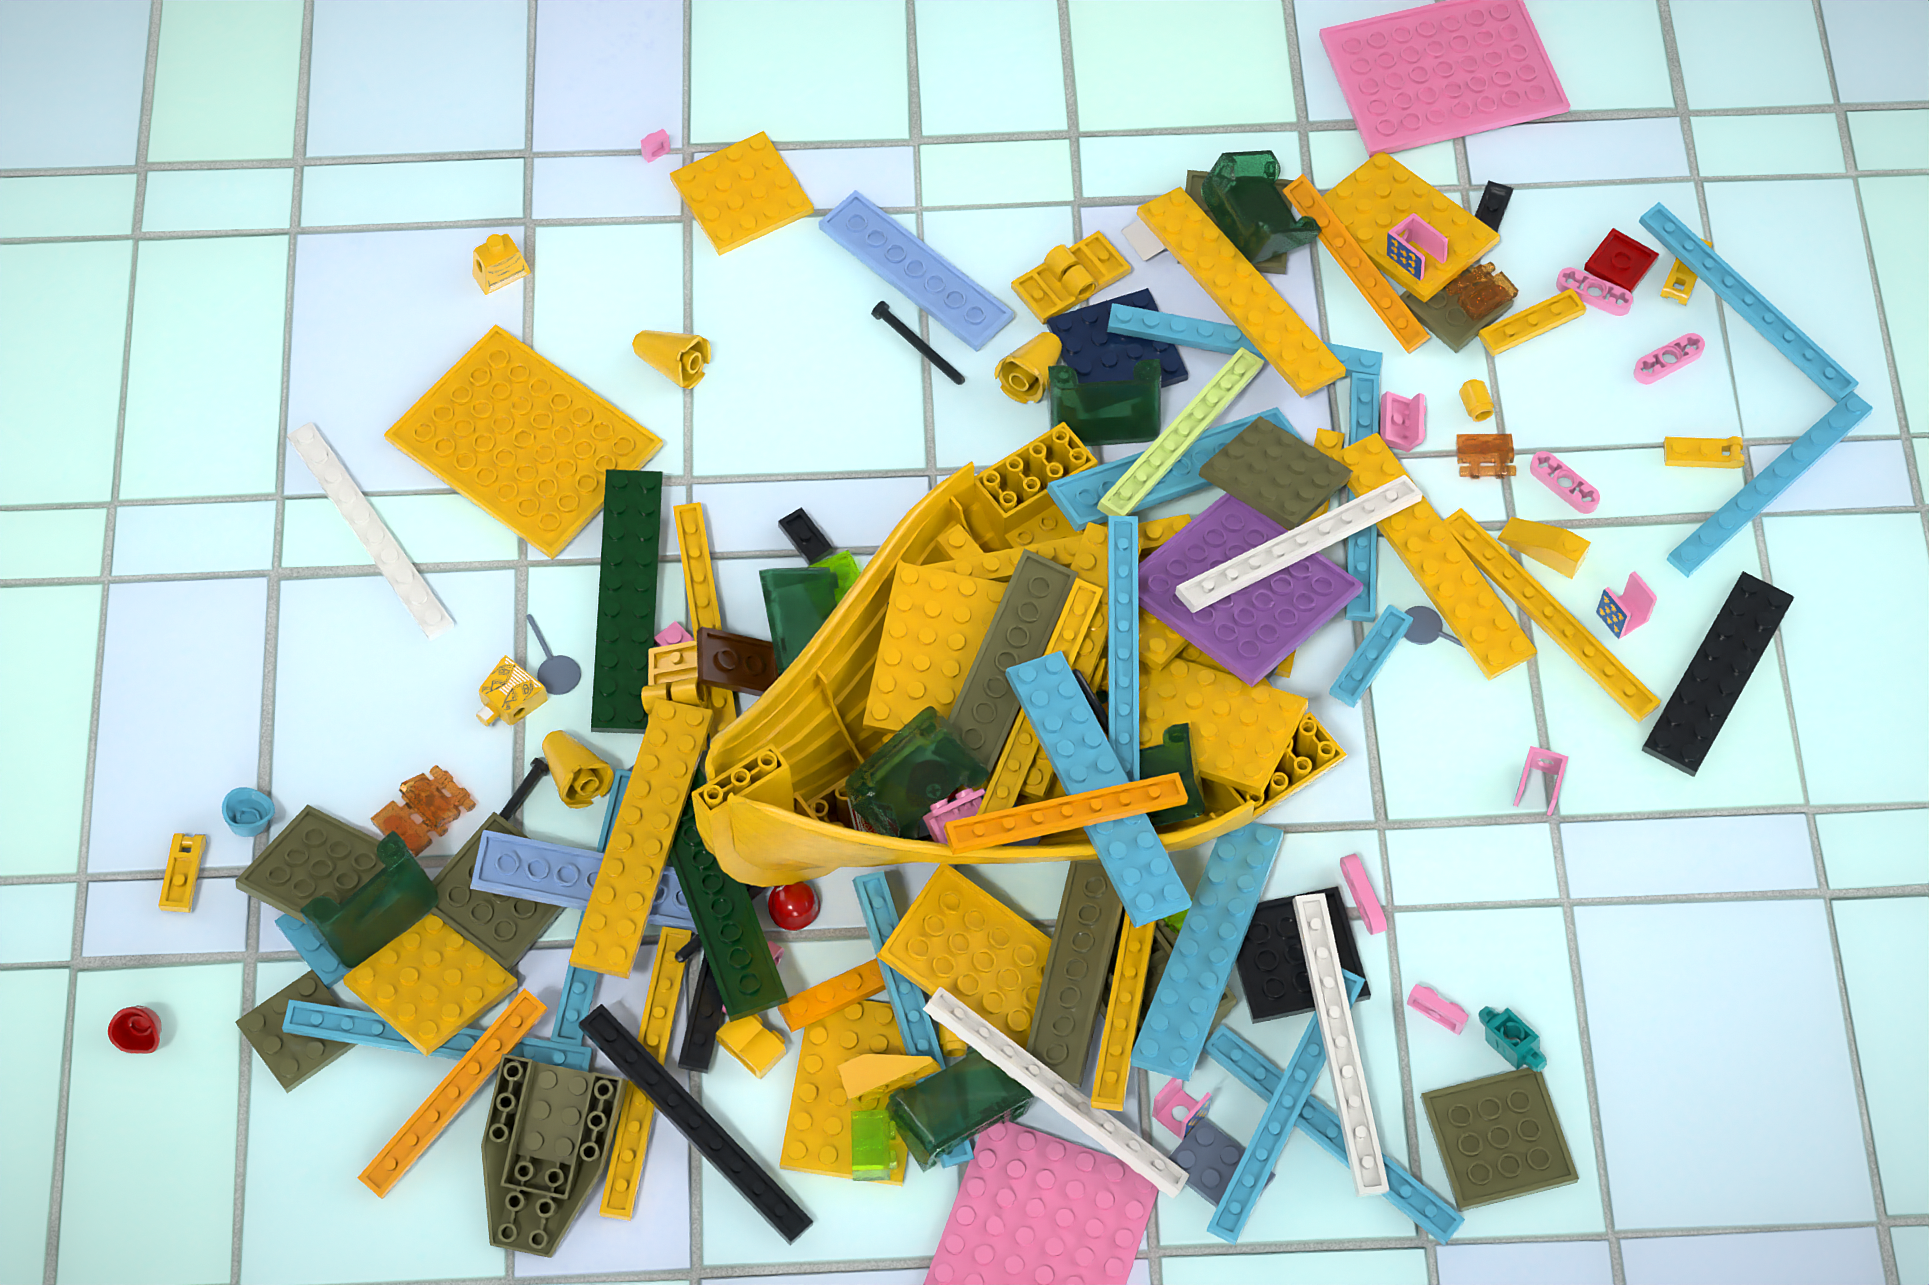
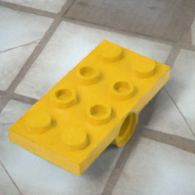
[1011,230,1131,325]
[641,640,707,750]

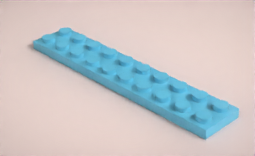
[1046,407,1304,532]
[1005,651,1192,928]
[1130,822,1283,1082]

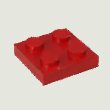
[1583,228,1659,294]

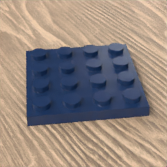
[1046,288,1188,412]

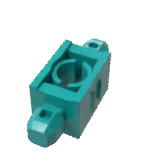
[1478,1006,1547,1072]

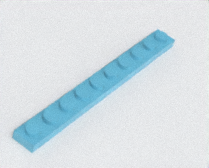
[1639,202,1859,403]
[1107,303,1382,376]
[1345,372,1379,623]
[1667,391,1873,578]
[1107,516,1140,782]
[550,768,632,1046]
[852,871,975,1169]
[1207,968,1365,1245]
[282,999,592,1072]
[1202,1025,1465,1246]

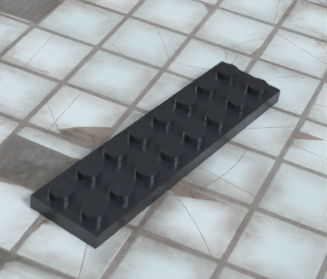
[1641,571,1795,777]

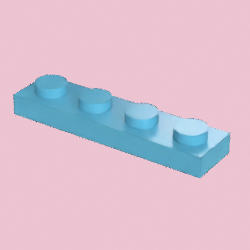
[1329,604,1414,708]

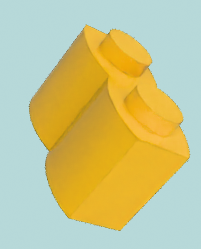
[716,1014,786,1080]

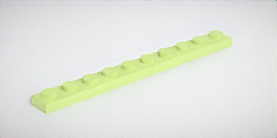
[1097,347,1265,516]

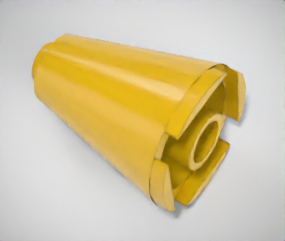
[632,330,711,389]
[994,332,1062,404]
[542,730,614,809]

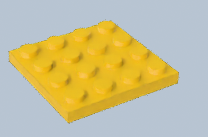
[669,131,814,256]
[343,913,518,1057]

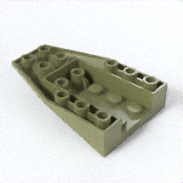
[481,1053,629,1258]

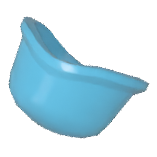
[222,787,275,837]

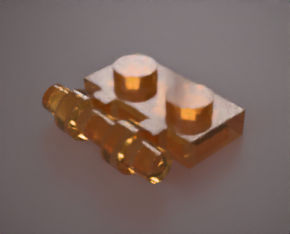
[1446,261,1519,321]
[1455,433,1516,480]
[399,765,476,829]
[370,790,448,862]

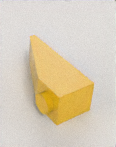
[1497,517,1591,579]
[837,1054,942,1107]

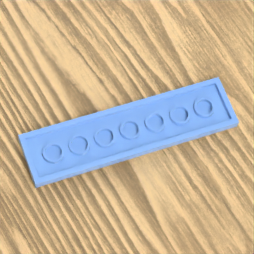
[818,190,1013,352]
[470,830,697,933]

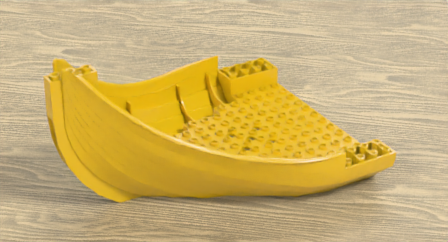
[691,422,1347,887]

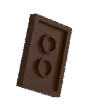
[697,626,779,697]

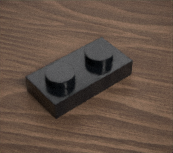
[1475,180,1514,233]
[778,507,833,567]

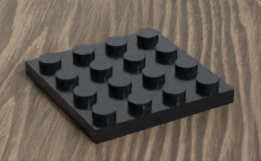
[1235,886,1371,1024]

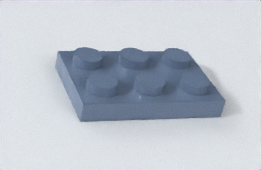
[1168,1118,1276,1208]

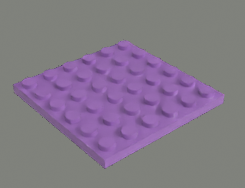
[1138,492,1364,687]

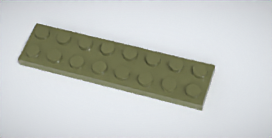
[932,548,1078,779]
[1026,859,1123,1089]

